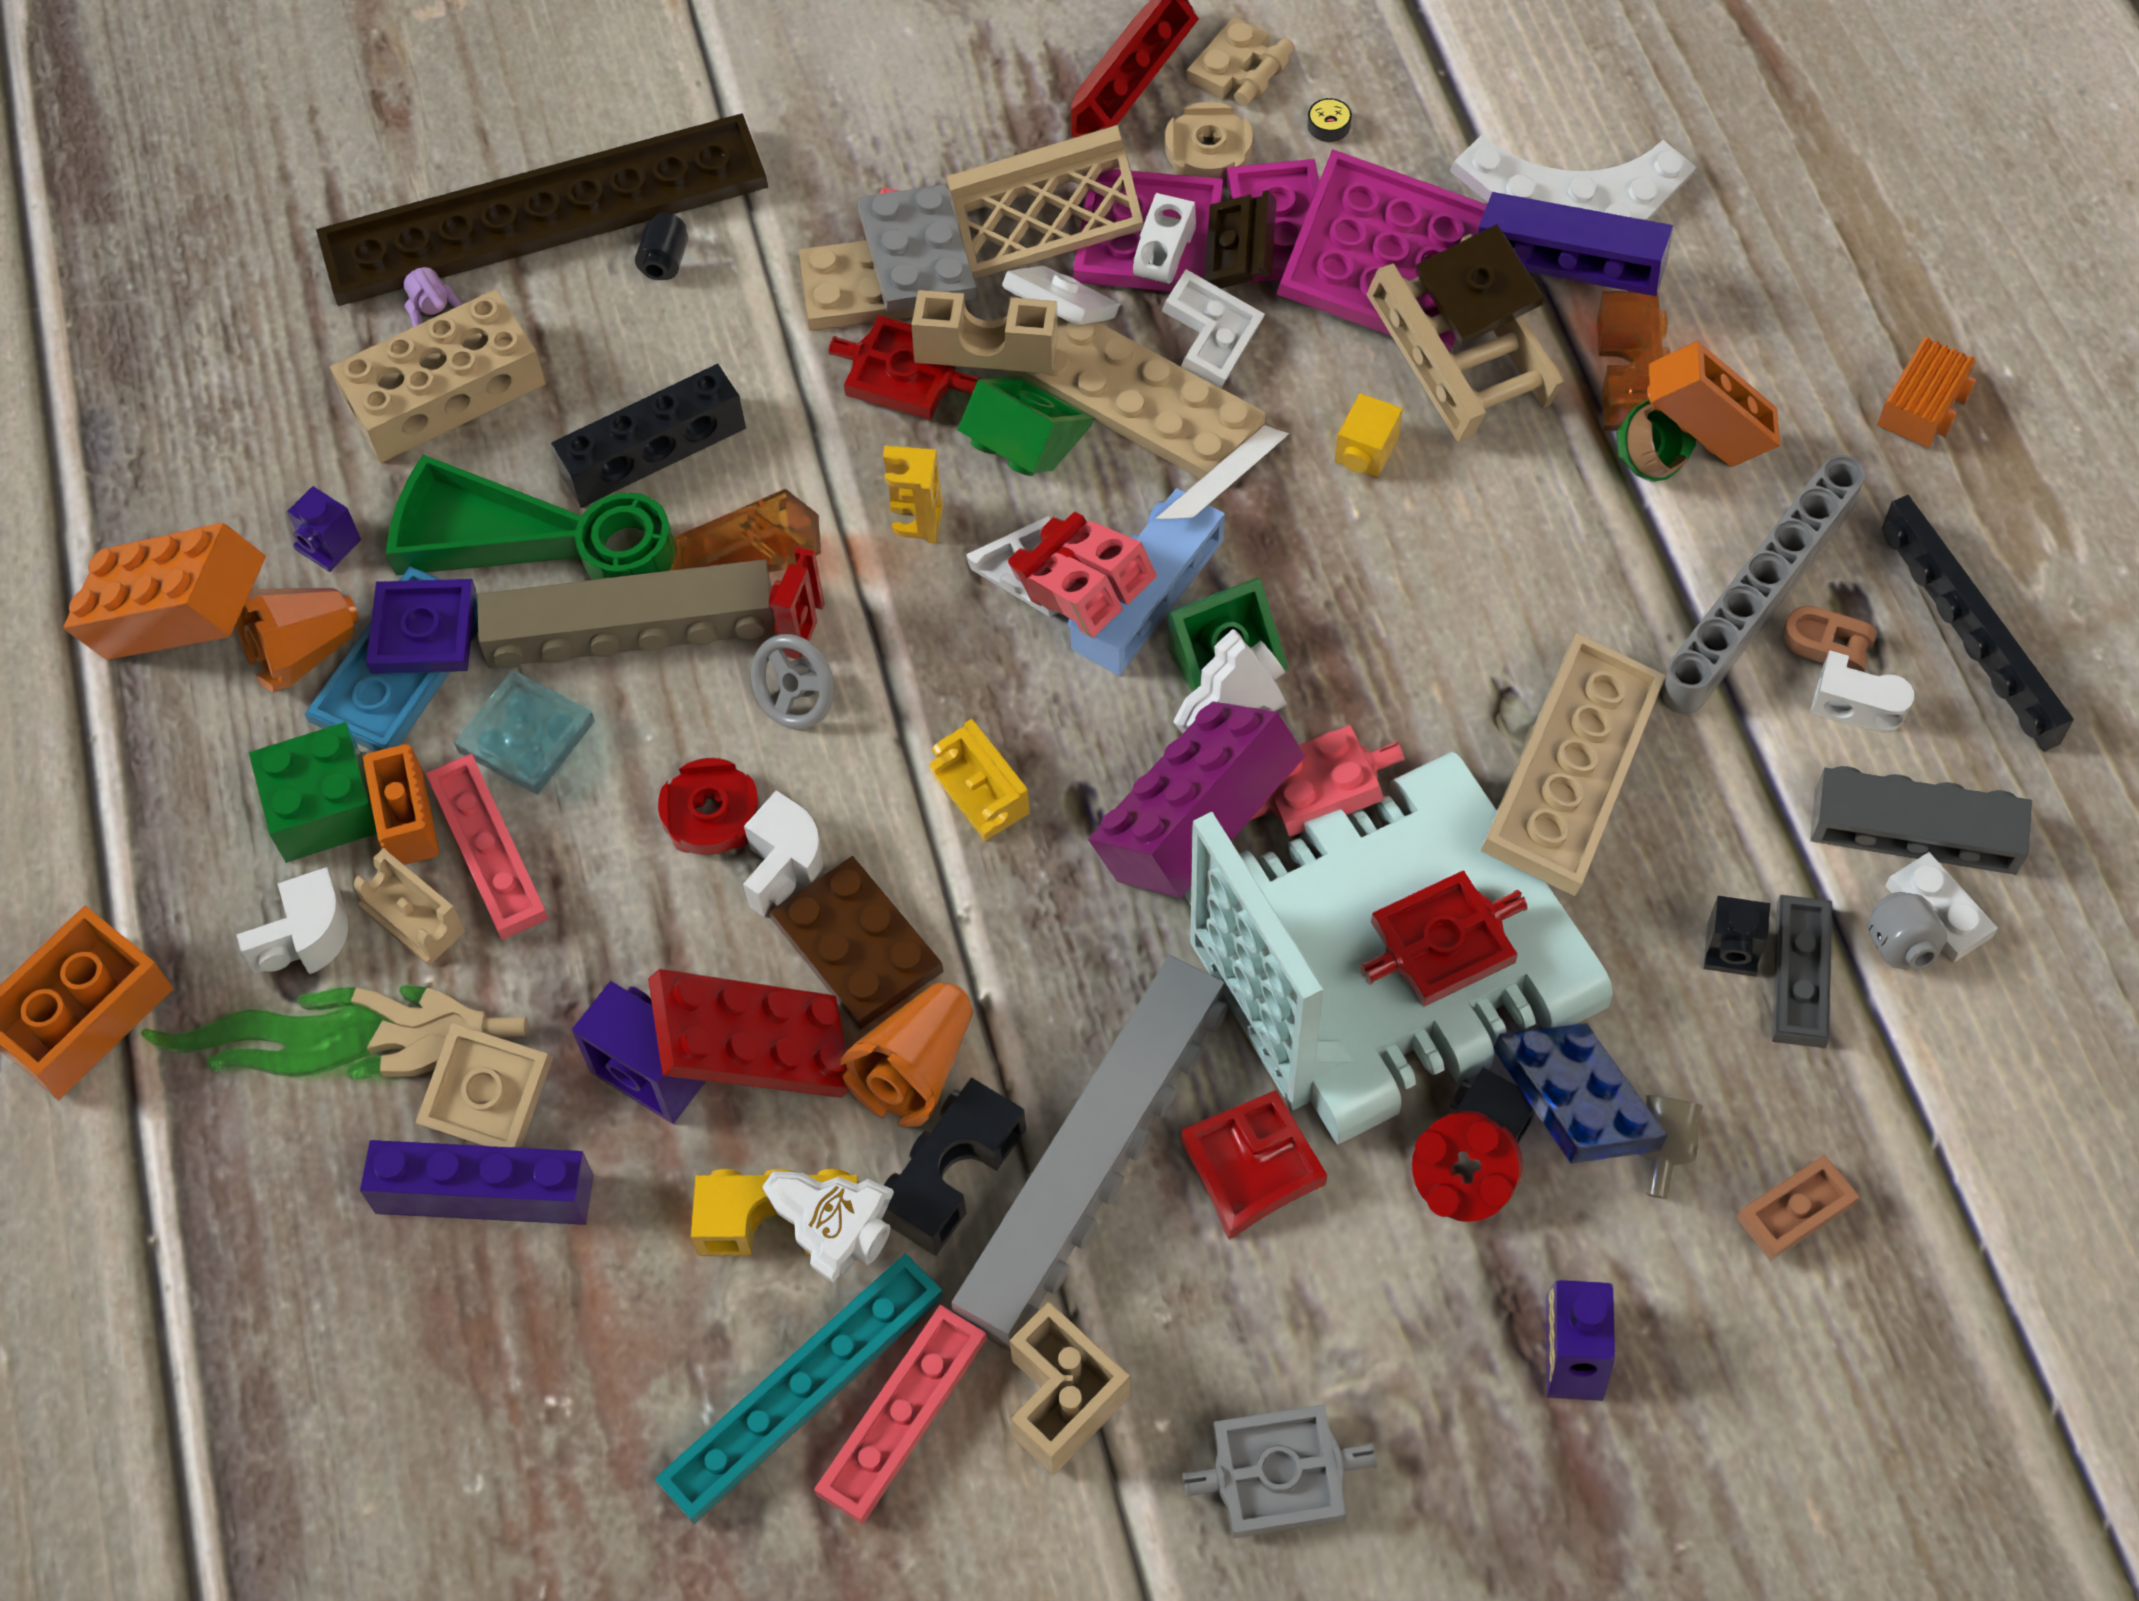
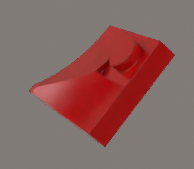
[1181,1090,1328,1239]

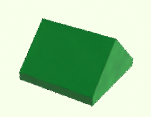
[1168,577,1289,692]

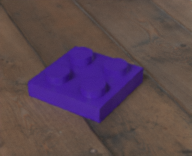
[366,579,476,674]

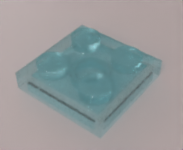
[454,670,595,795]

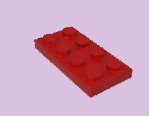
[648,969,850,1098]

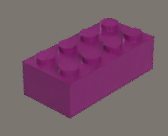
[1088,701,1305,898]

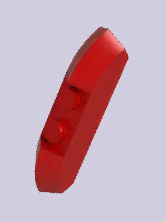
[1071,0,1199,138]

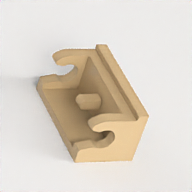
[354,848,465,966]

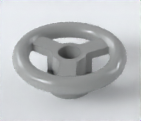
[751,634,834,730]

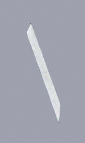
[1155,425,1290,519]

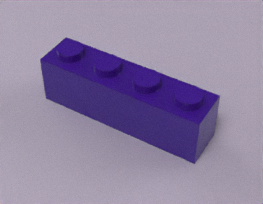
[1478,192,1673,296]
[360,1140,594,1225]

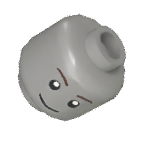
[1867,892,1947,970]

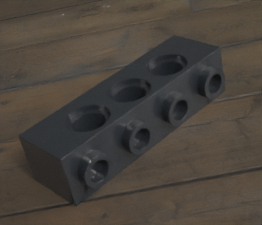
[551,363,746,508]

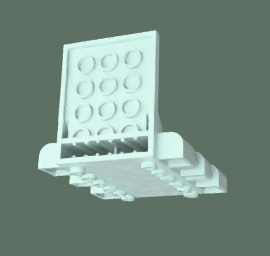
[1184,752,1613,1145]

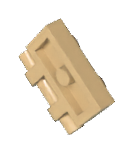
[1187,16,1295,106]

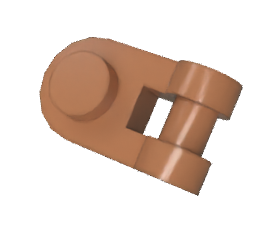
[1783,606,1877,672]

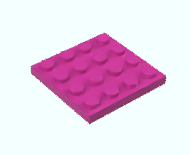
[1277,149,1487,352]

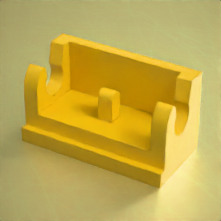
[882,445,943,543]
[929,719,1030,842]

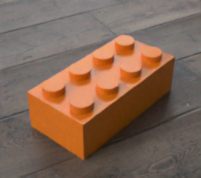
[63,522,266,660]

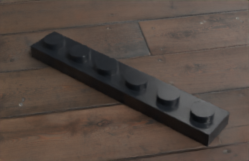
[1881,494,2074,752]

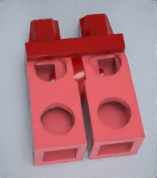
[1008,511,1157,638]

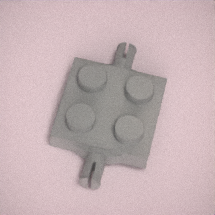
[1182,1404,1377,1539]

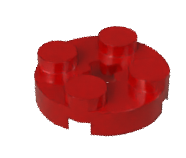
[658,758,760,855]
[1412,1111,1523,1222]

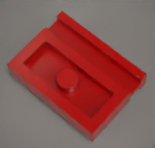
[768,546,825,659]

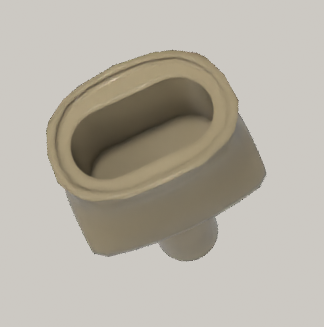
[1634,1095,1703,1199]

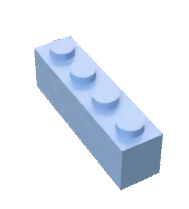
[1068,488,1225,676]

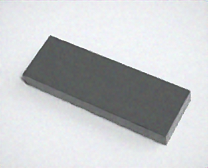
[1772,895,1832,1048]

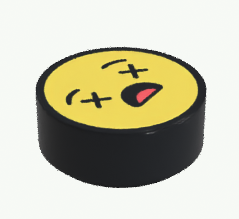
[1307,98,1352,142]

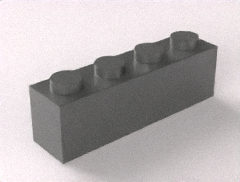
[1810,766,2032,875]

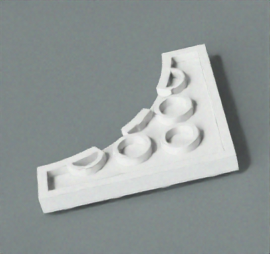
[1450,135,1697,284]

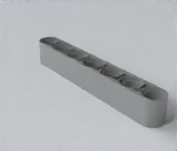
[1661,455,1865,714]

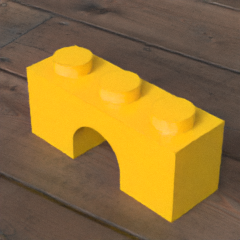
[691,1169,859,1256]

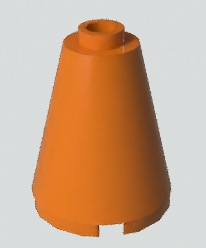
[840,983,973,1127]

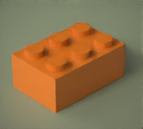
[0,905,174,1101]

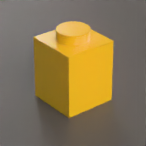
[1335,393,1403,478]

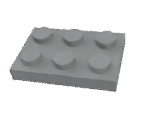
[858,184,976,313]

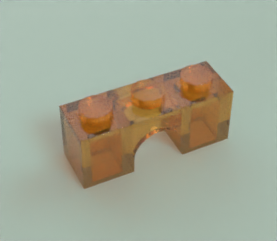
[1596,291,1670,431]

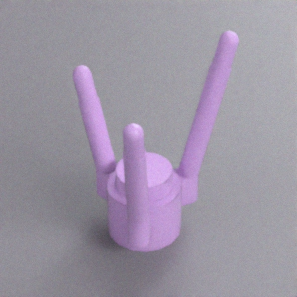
[404,267,464,327]

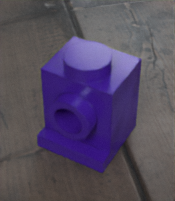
[287,486,361,572]

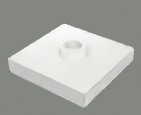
[1002,266,1120,326]

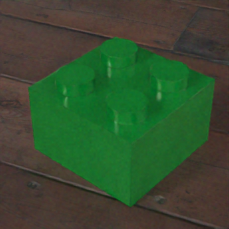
[249,722,377,863]

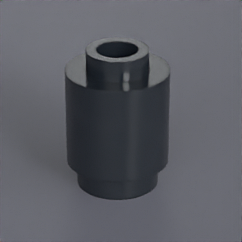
[635,213,688,280]

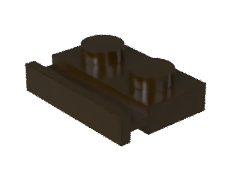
[1204,190,1276,289]

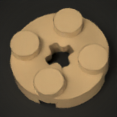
[1165,102,1253,179]

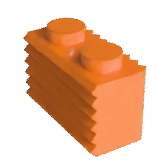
[1877,337,1977,448]
[363,744,440,865]

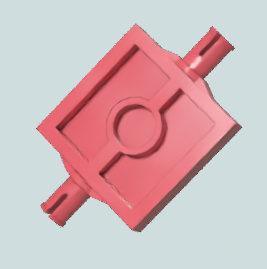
[1249,725,1405,837]

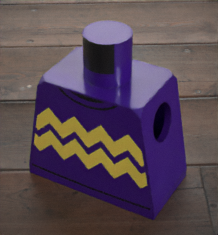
[1546,1280,1615,1401]

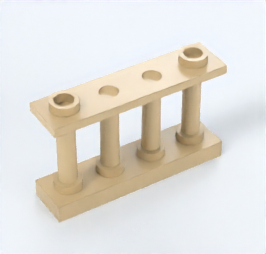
[1366,234,1564,443]

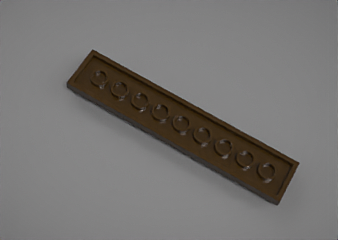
[316,113,768,306]

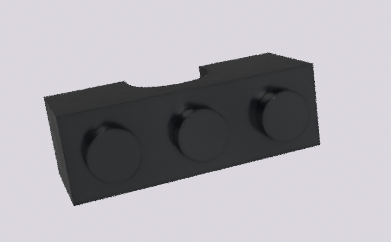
[882,1077,1026,1256]

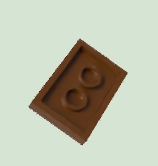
[770,856,944,1030]

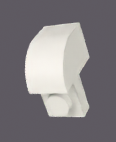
[743,790,824,917]
[236,867,348,974]

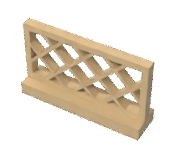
[946,125,1144,280]

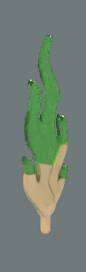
[141,985,529,1081]

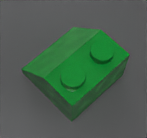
[957,376,1095,476]

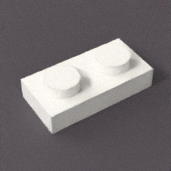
[1885,852,1998,963]

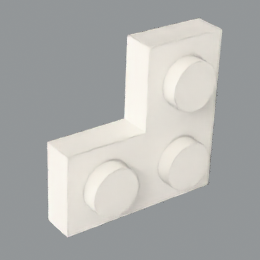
[1162,269,1265,388]

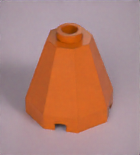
[235,588,359,693]

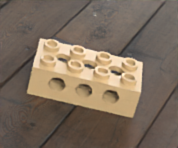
[329,289,546,463]

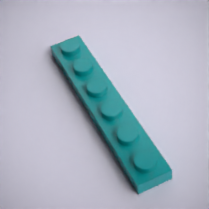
[654,1253,944,1525]

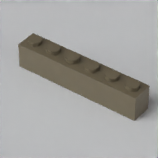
[477,559,775,668]

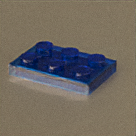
[1493,1023,1668,1164]

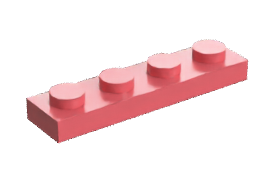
[425,753,549,940]
[814,1305,987,1526]

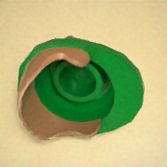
[1616,400,1697,482]

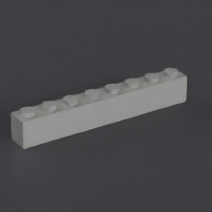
[951,954,1228,1352]

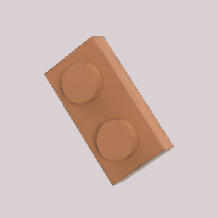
[1736,1155,1860,1261]

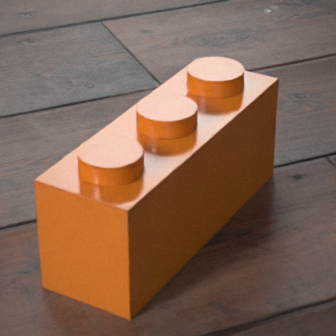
[1647,341,1780,467]

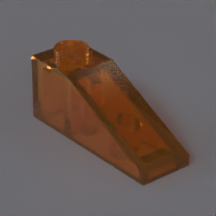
[671,488,821,572]

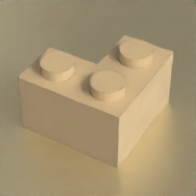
[1009,1301,1131,1476]

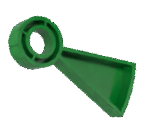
[386,454,677,580]

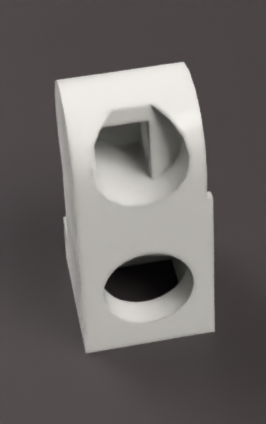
[1133,193,1196,284]
[1810,651,1914,732]

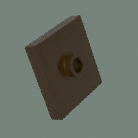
[1415,224,1544,346]

